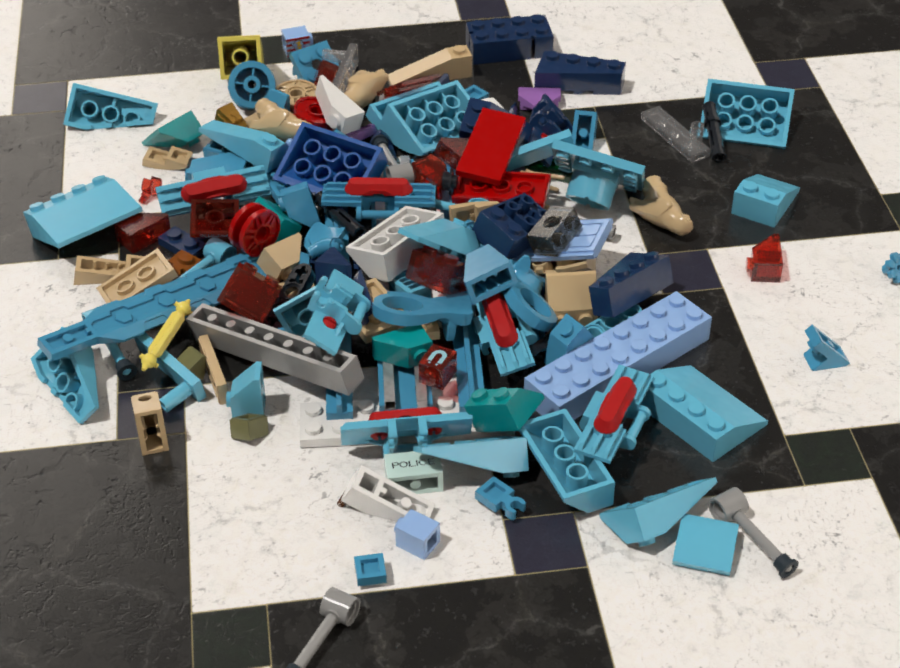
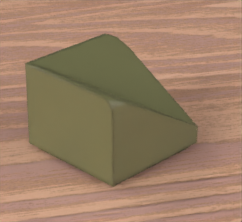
[229,413,269,441]

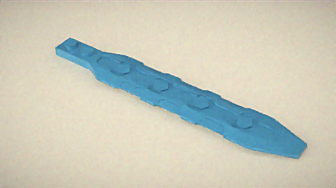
[37,252,273,362]

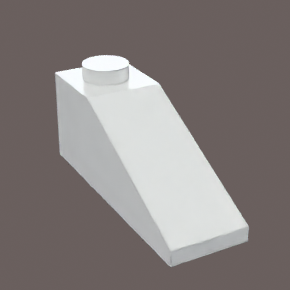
[315,75,365,134]
[341,465,435,522]

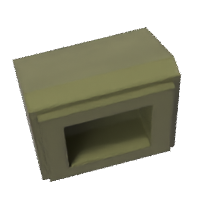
[177,346,206,380]

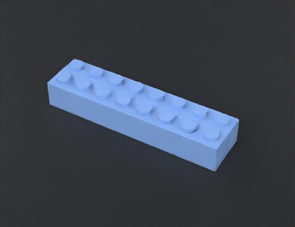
[524,291,712,420]

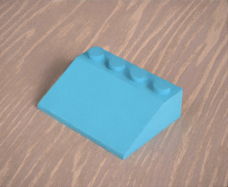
[698,79,795,149]
[23,175,143,248]
[641,365,768,462]

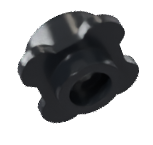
[442,168,458,195]

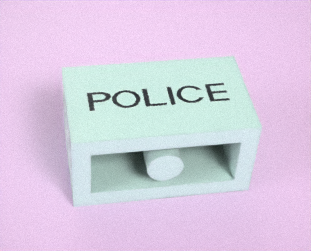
[384,451,443,494]

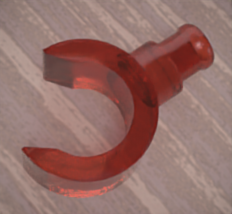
[138,176,162,204]

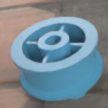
[228,61,276,110]

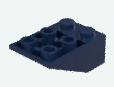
[472,193,558,260]

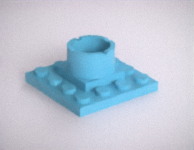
[551,139,645,210]

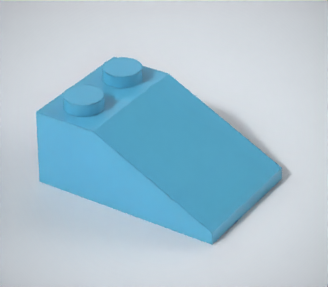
[731,174,800,228]

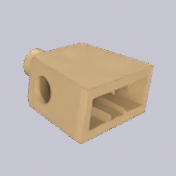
[131,391,169,456]

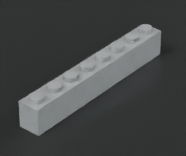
[186,303,365,396]

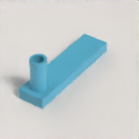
[506,129,574,171]
[134,332,207,413]

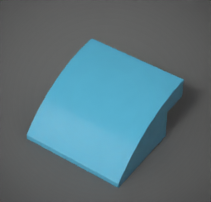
[365,80,470,156]

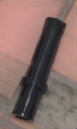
[702,101,726,162]
[314,191,366,239]

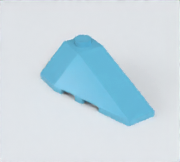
[198,120,289,173]
[599,477,717,547]

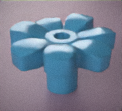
[882,252,900,283]

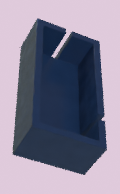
[466,14,554,65]

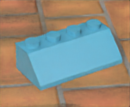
[519,408,615,513]

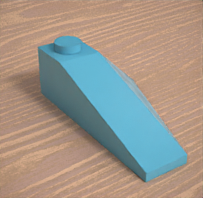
[63,83,158,130]
[398,218,480,261]
[30,327,99,424]
[413,435,529,478]

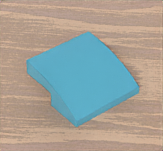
[672,514,739,576]

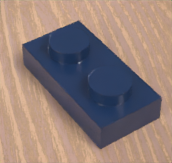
[158,226,206,258]

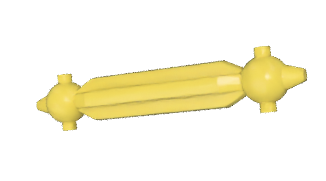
[139,299,193,371]

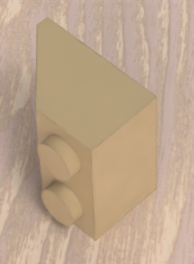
[545,270,598,331]

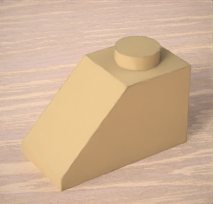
[256,232,302,283]

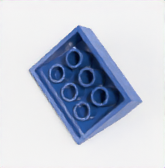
[272,122,388,208]

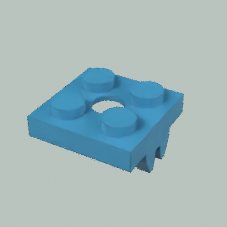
[289,40,342,86]

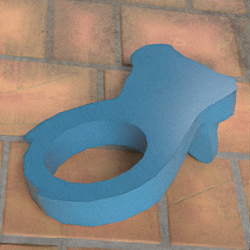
[504,255,558,332]
[372,291,473,341]

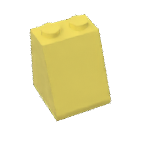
[217,35,264,80]

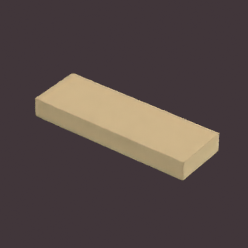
[198,334,228,405]

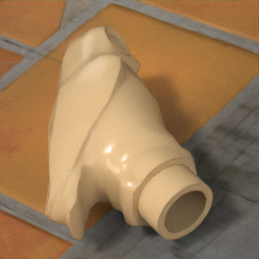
[344,69,389,109]
[247,98,311,141]
[629,175,693,236]

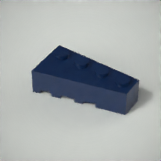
[534,51,626,95]
[589,251,673,318]

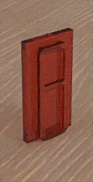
[376,73,441,98]

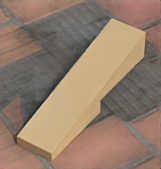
[74,254,169,285]

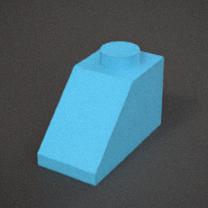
[226,361,266,418]

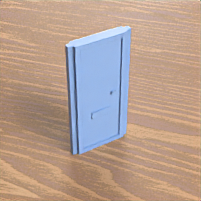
[512,218,613,262]

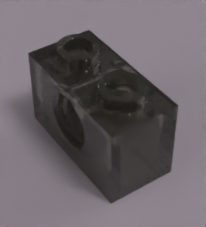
[527,206,582,257]

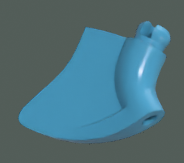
[304,222,347,259]

